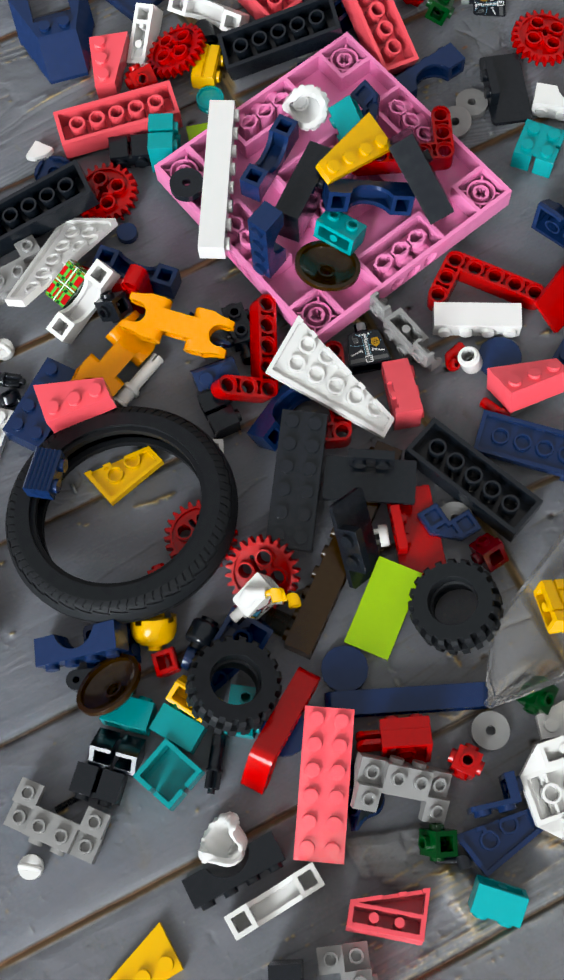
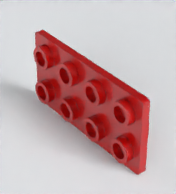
[534,264,564,333]
[387,484,446,576]

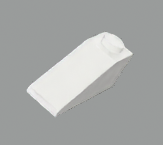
[126,3,163,65]

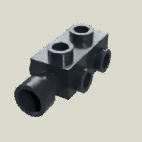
[221,302,251,365]

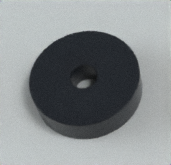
[170,168,203,202]

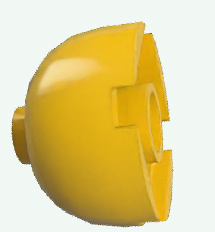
[130,613,177,651]

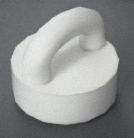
[0,338,15,361]
[373,524,390,548]
[17,854,44,880]

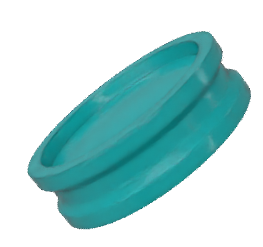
[196,86,224,114]

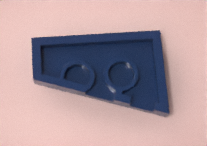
[457,809,543,877]

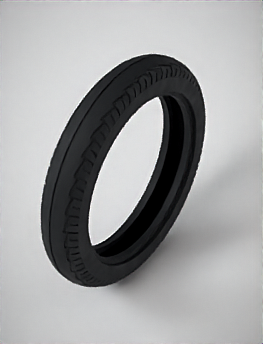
[5,406,238,624]

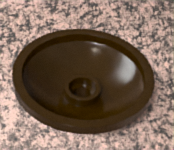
[294,240,361,292]
[76,654,141,716]

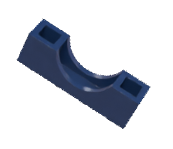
[394,42,465,98]
[240,114,299,202]
[322,179,415,216]
[247,201,286,279]
[92,245,182,299]
[247,384,312,451]
[34,619,129,672]

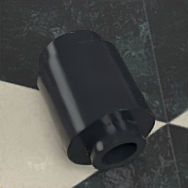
[195,19,218,45]

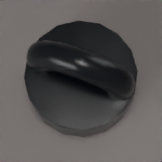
[0,388,22,411]

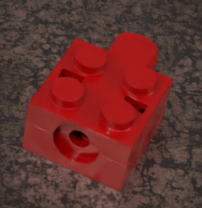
[355,714,433,763]

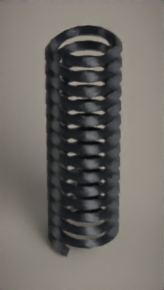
[55,796,79,813]

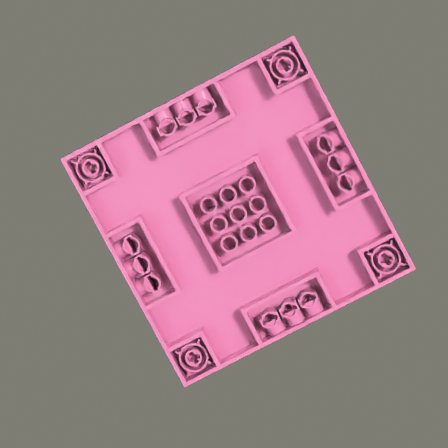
[154,32,512,343]

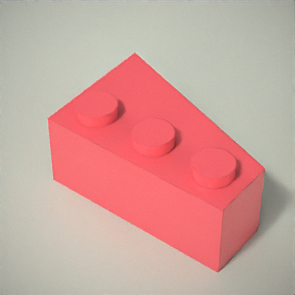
[89,31,130,99]
[381,358,424,431]
[487,358,564,413]
[33,377,117,434]
[345,888,431,945]

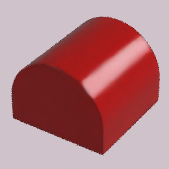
[151,646,181,678]

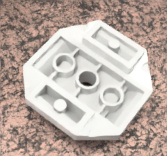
[518,735,564,840]

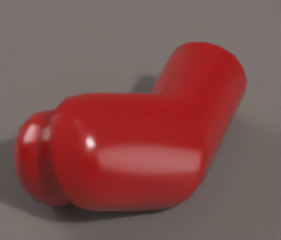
[444,342,465,372]
[480,397,512,416]

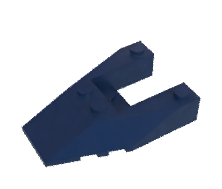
[8,0,95,84]

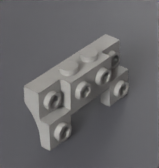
[0,235,41,306]
[369,291,442,372]
[350,752,453,823]
[3,777,113,864]
[316,940,378,980]

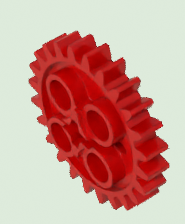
[511,9,564,67]
[146,23,207,80]
[80,162,139,221]
[164,500,238,567]
[225,534,301,609]

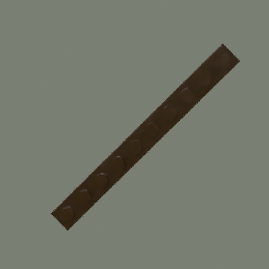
[282,440,402,660]

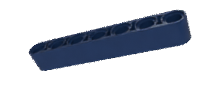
[324,682,492,718]

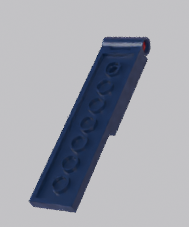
[474,409,564,481]

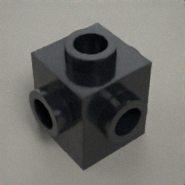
[94,290,134,323]

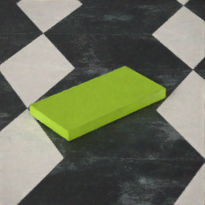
[344,556,423,661]

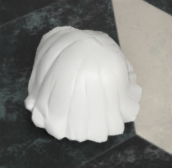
[282,84,330,131]
[198,811,248,867]

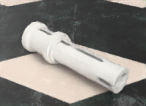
[113,353,164,407]

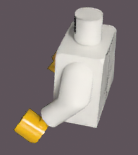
[229,572,301,625]

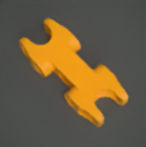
[120,292,236,359]
[70,310,156,396]

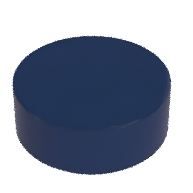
[116,223,138,244]
[180,646,197,671]

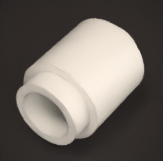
[458,346,483,374]

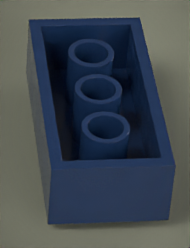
[2,357,75,451]

